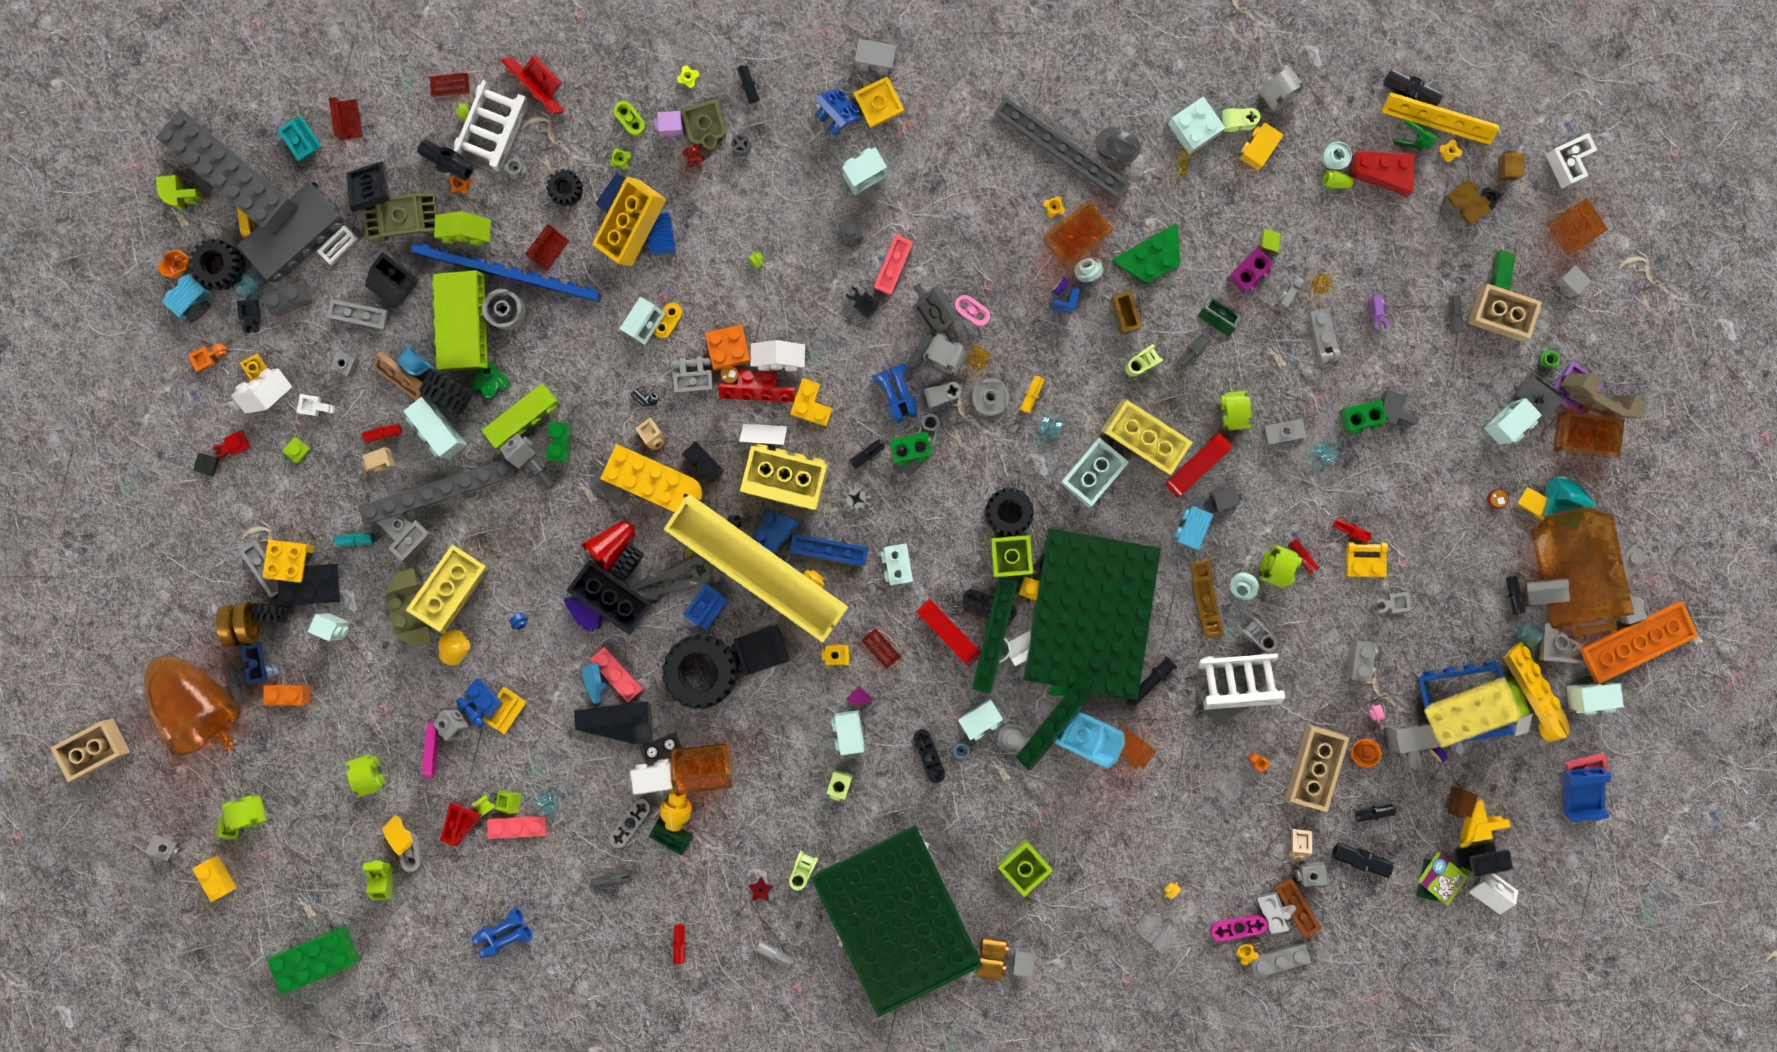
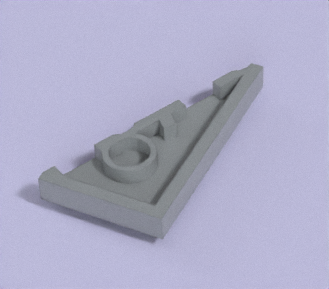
[1539,623,1586,665]

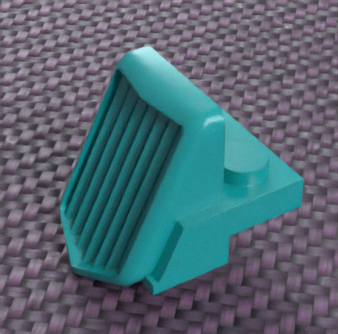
[1541,476,1596,529]

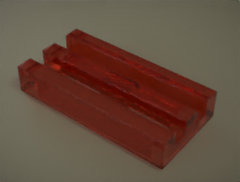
[429,72,470,97]
[861,628,901,669]

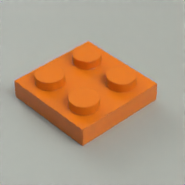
[705,324,751,371]

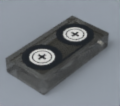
[640,731,683,765]

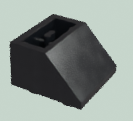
[365,252,419,309]

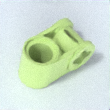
[1222,108,1260,132]
[1125,344,1163,377]
[789,850,818,890]

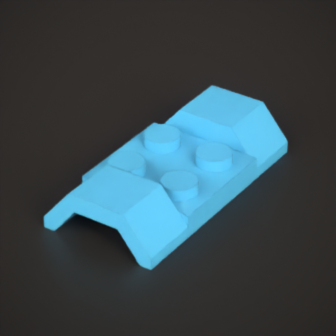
[1054,702,1125,768]

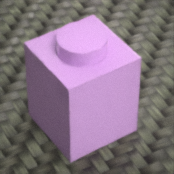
[655,111,684,136]

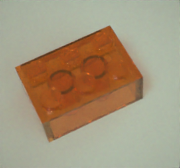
[1043,199,1114,269]
[1553,411,1625,459]
[671,743,733,795]

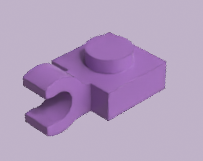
[1368,295,1389,330]

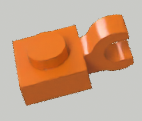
[1246,752,1271,773]

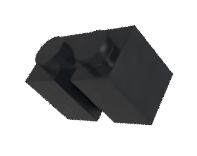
[681,441,724,483]

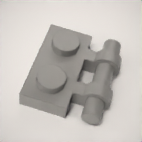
[672,356,713,393]

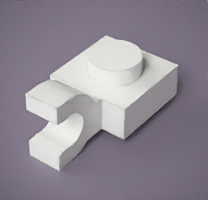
[297,394,336,416]

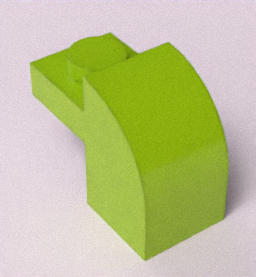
[156,175,204,210]
[363,860,393,900]

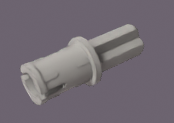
[755,941,793,968]

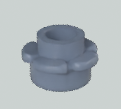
[265,663,279,682]
[952,741,971,760]

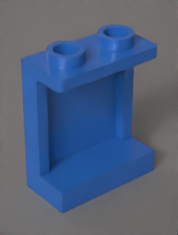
[1563,767,1611,822]

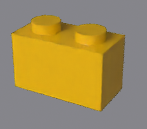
[1240,122,1284,171]
[192,855,237,902]

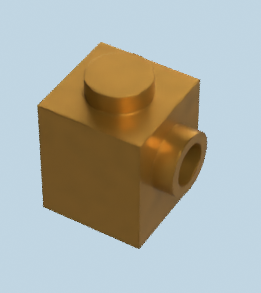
[1498,151,1524,181]

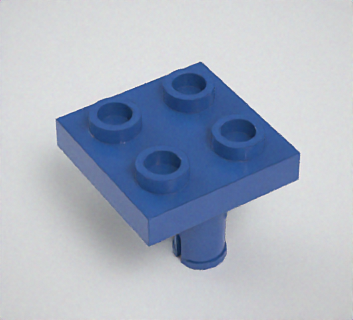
[815,89,862,136]

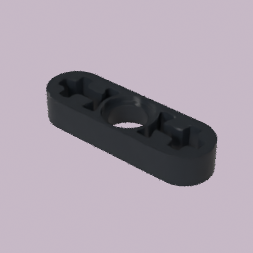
[963,589,1017,620]
[914,729,945,783]

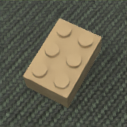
[1467,284,1542,342]
[51,719,131,782]

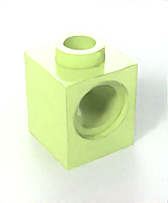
[827,769,853,801]

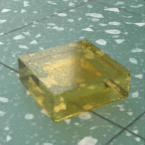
[965,345,991,371]

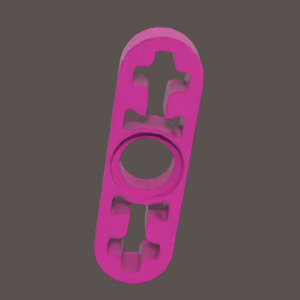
[422,722,440,779]
[1210,915,1267,941]

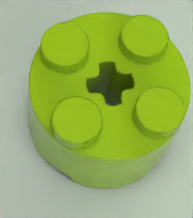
[1220,390,1252,431]
[1259,544,1302,588]
[346,754,386,798]
[221,795,267,832]

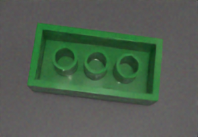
[266,925,360,996]

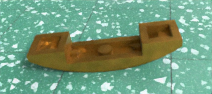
[1190,559,1225,639]

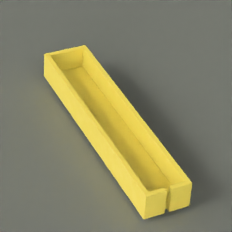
[664,495,848,642]

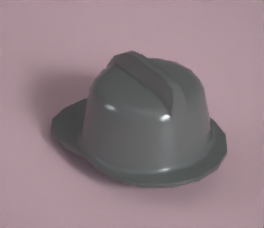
[1096,127,1141,163]

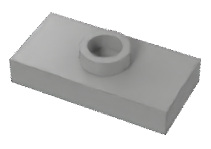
[1264,419,1306,445]

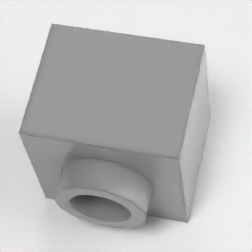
[330,351,360,378]

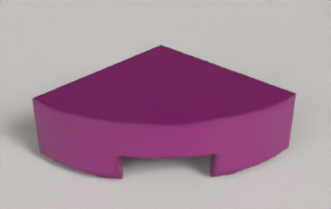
[846,686,873,705]

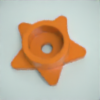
[448,175,473,195]

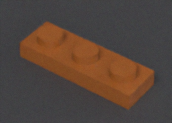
[1274,877,1322,938]

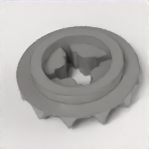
[841,484,872,514]

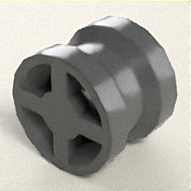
[731,134,751,157]

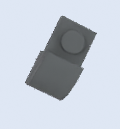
[1380,389,1420,428]

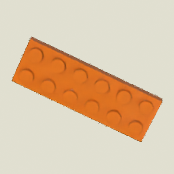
[1579,601,1698,684]

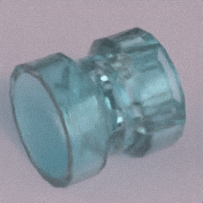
[232,273,261,300]
[1038,415,1063,439]
[1311,439,1339,466]
[1514,621,1543,648]
[533,791,558,817]

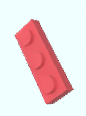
[874,235,913,295]
[590,647,643,702]
[487,816,547,839]

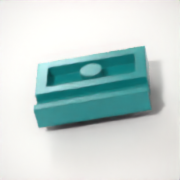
[277,114,323,163]

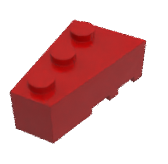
[1350,151,1415,197]

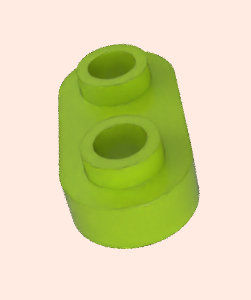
[614,101,646,136]

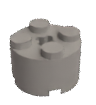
[1259,65,1305,111]
[482,289,526,331]
[923,333,967,376]

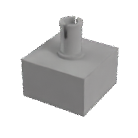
[1384,721,1439,769]

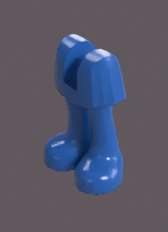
[871,363,917,423]
[471,907,533,958]

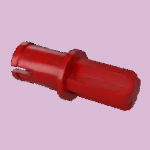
[362,423,402,443]
[1333,518,1372,544]
[1288,538,1320,575]
[672,924,687,964]

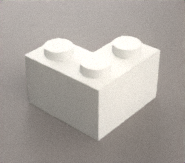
[1545,133,1597,189]
[750,340,805,372]
[231,368,292,414]
[630,759,677,795]

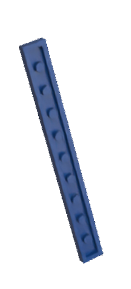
[411,243,601,303]

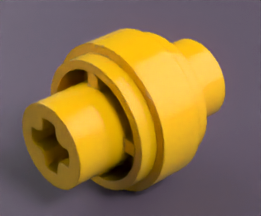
[660,789,692,831]

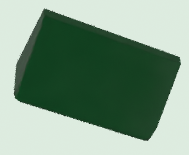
[1198,297,1242,336]
[649,816,693,856]

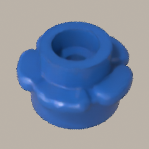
[509,613,528,630]

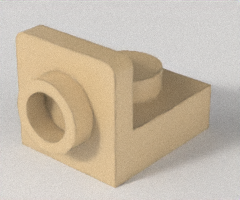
[635,417,668,452]
[1288,829,1312,861]

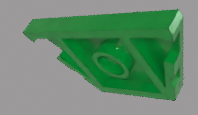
[1112,223,1180,284]

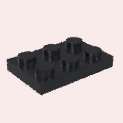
[346,161,390,212]
[277,564,340,606]

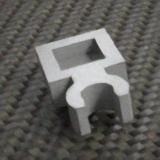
[1277,276,1304,310]
[1375,592,1412,614]

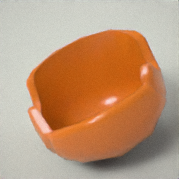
[158,250,191,279]
[1351,738,1382,768]

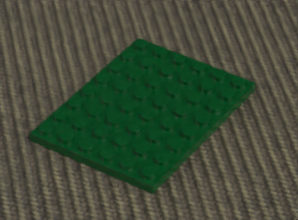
[1023,528,1161,700]
[810,824,983,1017]

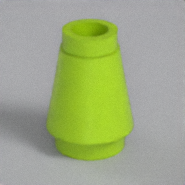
[1323,169,1353,189]

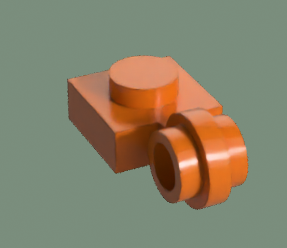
[188,343,228,373]

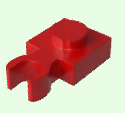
[213,430,251,458]

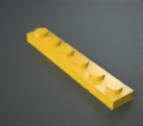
[1382,92,1499,145]

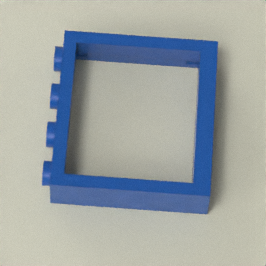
[1419,660,1515,745]

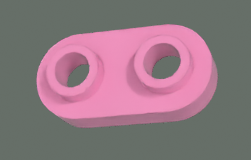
[955,295,990,327]

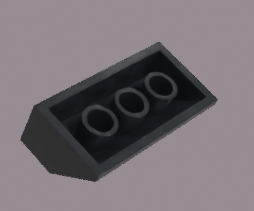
[566,559,653,636]

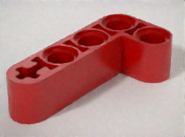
[1164,431,1233,498]
[915,598,981,668]

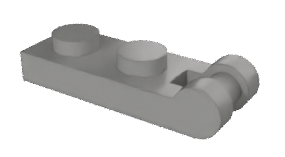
[1308,308,1341,364]

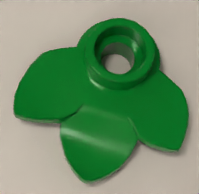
[471,362,509,400]

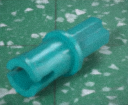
[334,532,375,547]

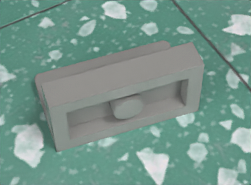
[388,520,435,563]
[1526,578,1570,605]

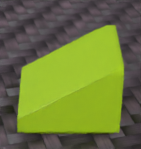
[1259,229,1281,253]
[495,790,521,814]
[215,816,240,840]

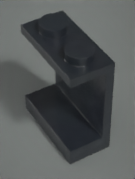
[731,625,790,676]
[1455,842,1513,877]

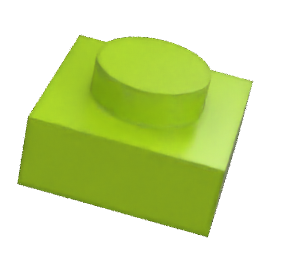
[282,437,311,464]

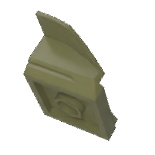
[385,568,432,648]

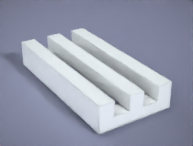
[317,225,359,266]

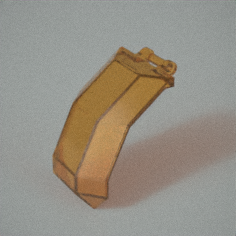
[1530,505,1635,638]

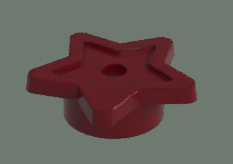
[748,877,774,901]

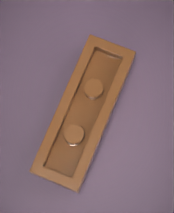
[372,352,423,401]

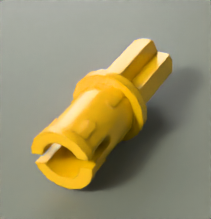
[1019,376,1045,414]

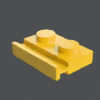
[482,687,527,735]

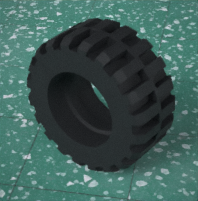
[662,634,738,709]

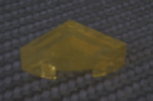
[1178,149,1188,176]

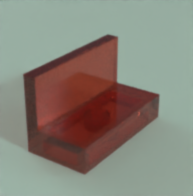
[329,97,363,141]
[525,224,570,271]

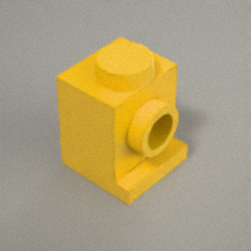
[822,645,849,665]

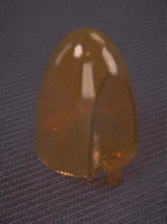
[143,656,241,756]

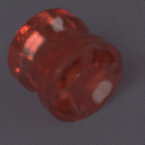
[682,144,705,167]

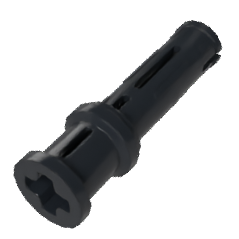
[1127,656,1178,706]

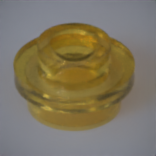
[1312,274,1331,293]

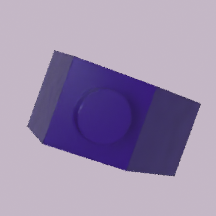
[564,597,603,632]

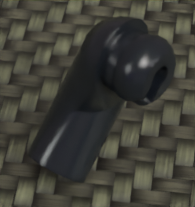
[630,388,659,407]

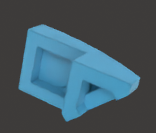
[581,663,607,703]

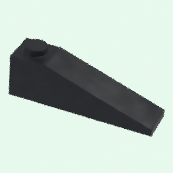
[574,702,653,744]

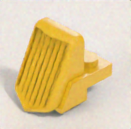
[1460,799,1511,848]

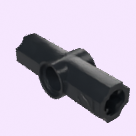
[1383,69,1443,106]
[417,139,473,181]
[1332,842,1394,878]

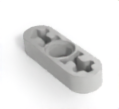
[609,798,651,848]

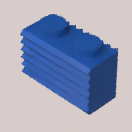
[647,212,677,256]

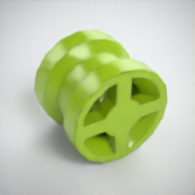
[471,794,495,818]

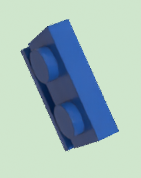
[683,583,729,631]

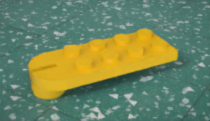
[600,444,703,512]
[1503,641,1570,742]

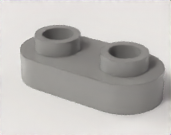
[399,832,422,872]

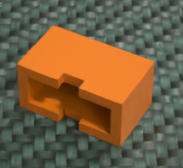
[263,684,311,705]

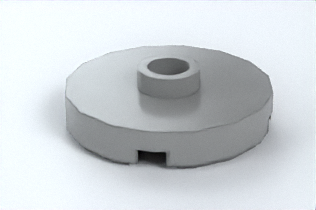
[971,378,1010,417]

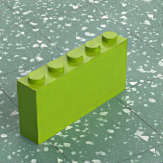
[432,270,488,372]

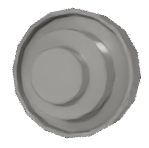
[998,724,1026,753]

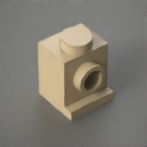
[362,447,396,473]

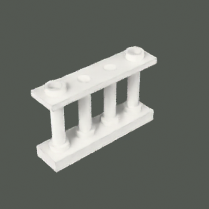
[454,80,529,172]
[1198,652,1285,710]

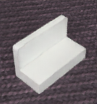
[1009,630,1031,666]
[1469,873,1518,914]

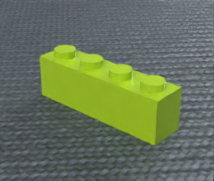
[481,383,559,450]

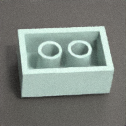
[404,397,467,459]
[1060,437,1129,507]

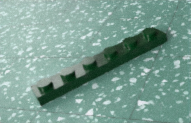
[972,577,1018,694]
[1016,671,1102,770]

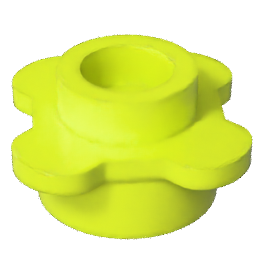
[677,66,699,88]

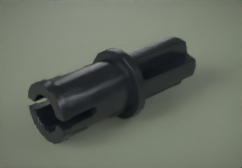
[737,65,760,104]
[849,439,885,469]
[1506,576,1526,615]
[1355,804,1395,822]

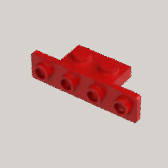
[501,56,565,115]
[718,370,795,403]

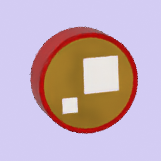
[720,366,739,384]
[1487,489,1509,509]

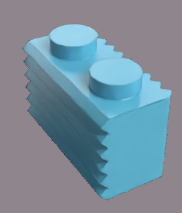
[162,274,211,320]
[1174,506,1214,550]

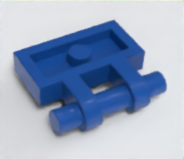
[456,678,503,728]

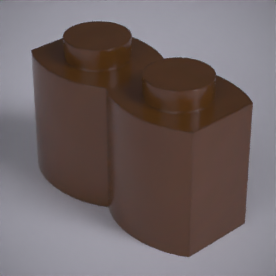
[1444,786,1479,820]

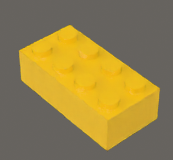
[592,177,667,266]

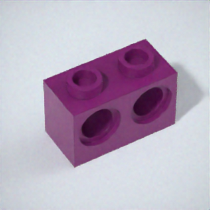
[1227,247,1274,293]

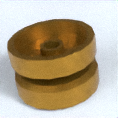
[216,602,260,647]

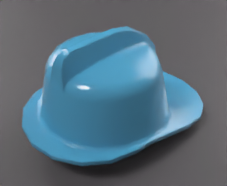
[397,342,441,375]

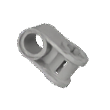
[924,382,961,408]
[915,414,939,450]
[1240,617,1278,652]

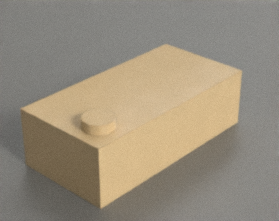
[1285,724,1349,812]

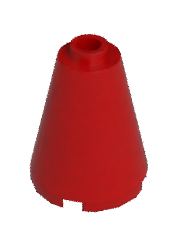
[581,521,635,572]

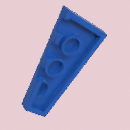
[752,508,800,555]

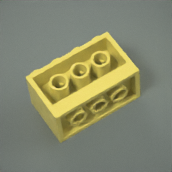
[1101,399,1193,475]
[740,444,828,511]
[406,545,488,635]
[1425,677,1521,748]

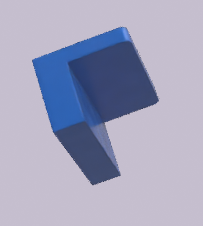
[1049,288,1080,315]

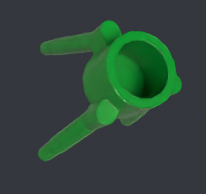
[1394,120,1437,151]

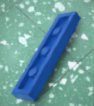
[789,533,868,566]

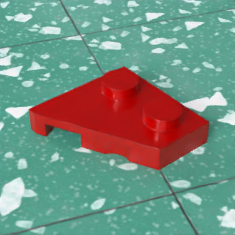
[440,803,481,846]

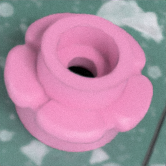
[1369,705,1385,723]

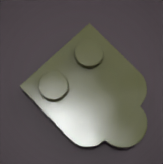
[680,99,726,152]

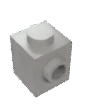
[1554,265,1592,298]
[500,433,535,469]
[1614,594,1648,624]
[1295,862,1327,887]
[1012,947,1035,979]

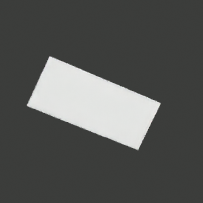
[1515,714,1532,736]

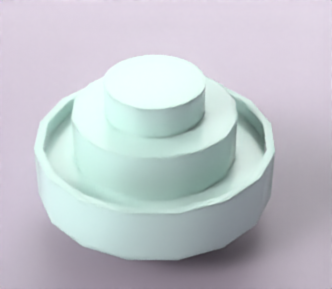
[1322,141,1352,171]
[1074,258,1103,282]
[1230,573,1259,600]

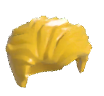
[438,630,470,666]

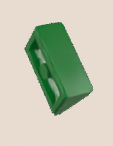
[1490,250,1516,291]

